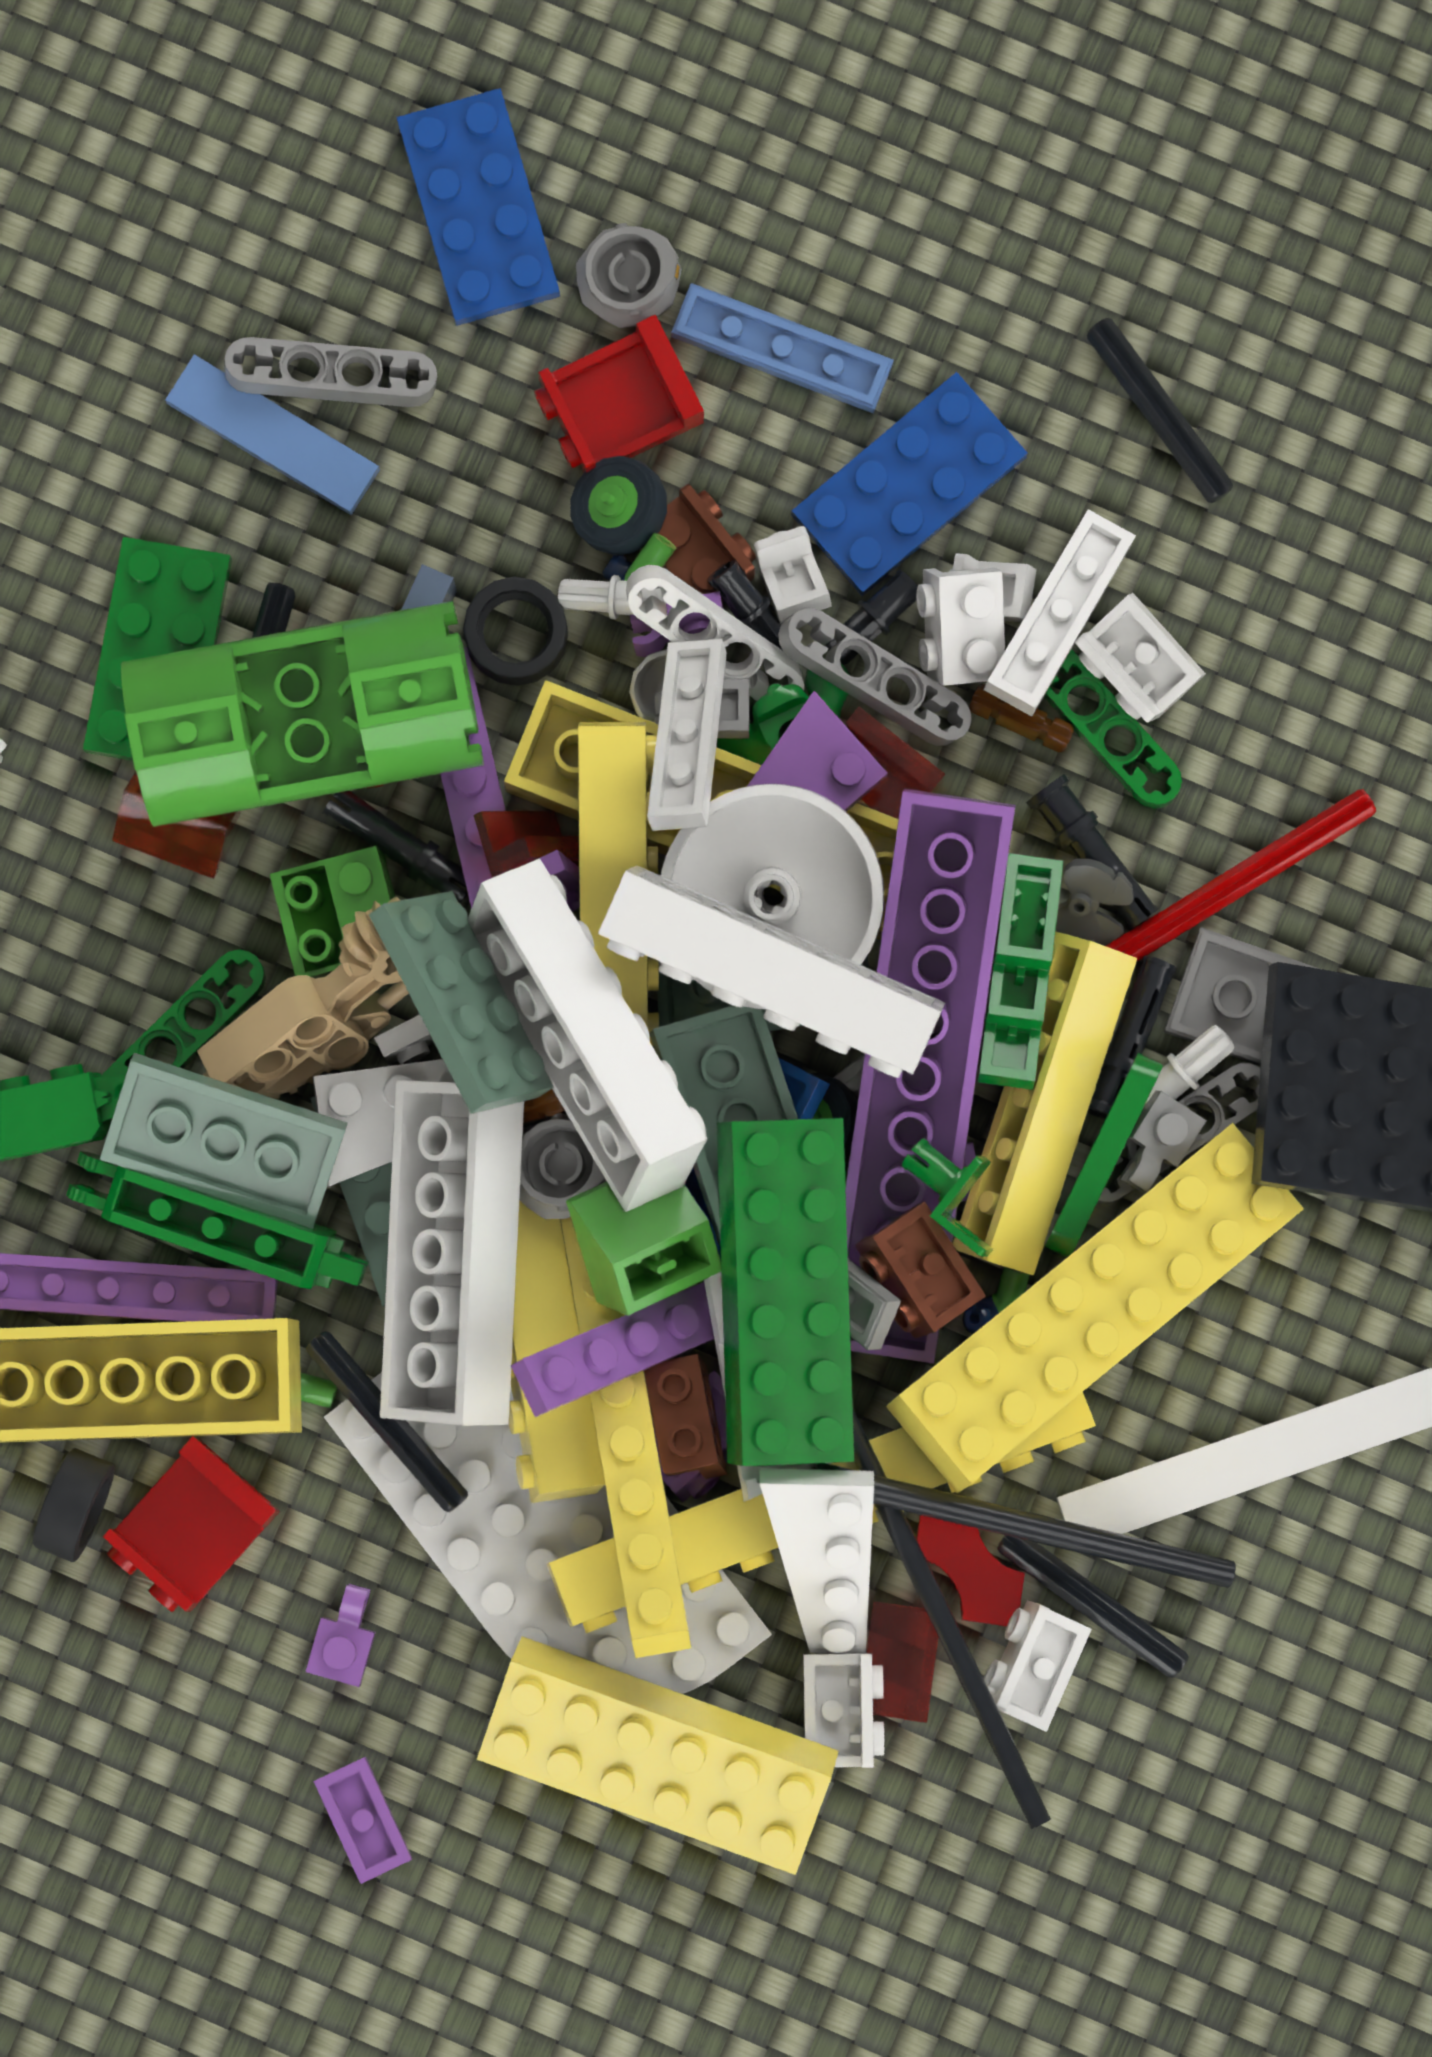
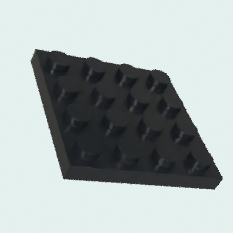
[1252,962,1432,1212]

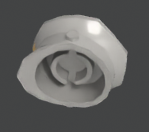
[576,223,682,328]
[519,1113,606,1219]

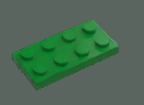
[83,537,232,761]

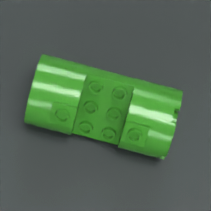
[121,601,484,827]

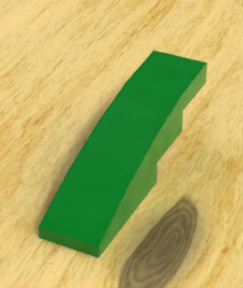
[977,853,1064,1090]

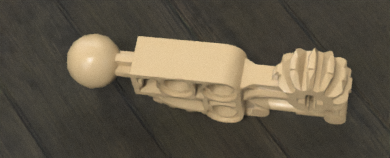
[197,897,409,1099]

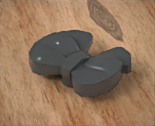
[1056,859,1134,945]

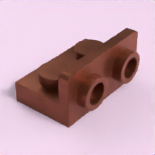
[658,483,757,603]
[855,1201,986,1338]
[644,1354,727,1479]

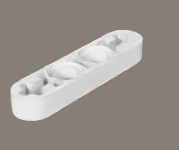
[626,565,804,701]

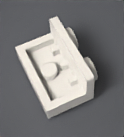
[916,568,1005,686]
[1075,593,1206,723]
[984,1600,1092,1732]
[803,1653,884,1768]

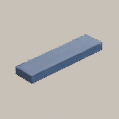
[671,283,893,414]
[165,355,380,515]

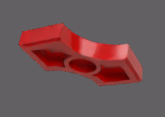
[916,1515,1025,1627]

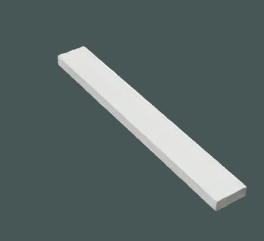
[1056,1368,1432,1534]

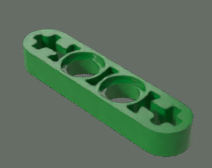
[1044,648,1182,809]
[102,949,266,1077]
[1044,1053,1163,1257]

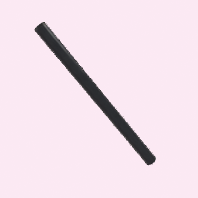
[810,1463,1236,1588]

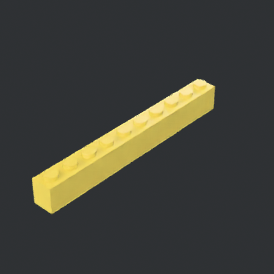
[546,1392,1096,1633]

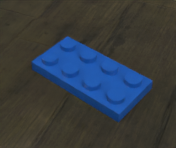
[397,88,560,326]
[791,372,1028,596]

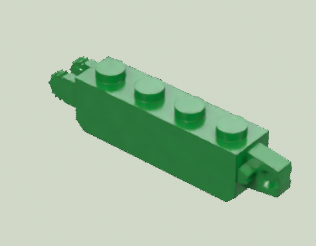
[0,1064,126,1162]
[66,1151,369,1289]

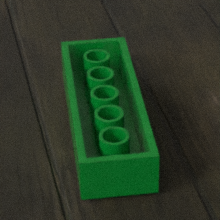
[717,1118,854,1466]

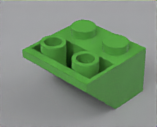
[270,846,395,979]
[566,1181,721,1316]

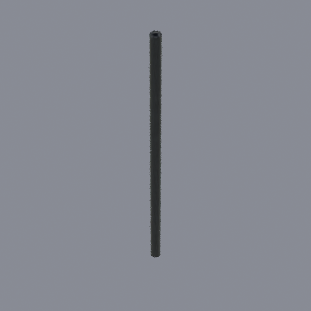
[852,1406,1051,1829]

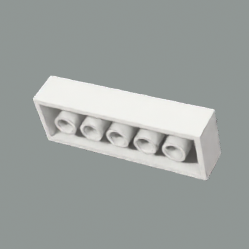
[468,859,707,1212]
[598,865,945,1078]
[380,1080,524,1426]

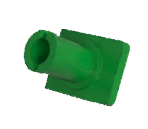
[901,1138,993,1257]

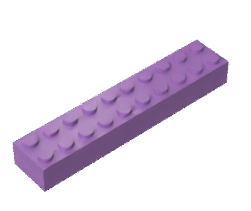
[845,789,1016,1363]

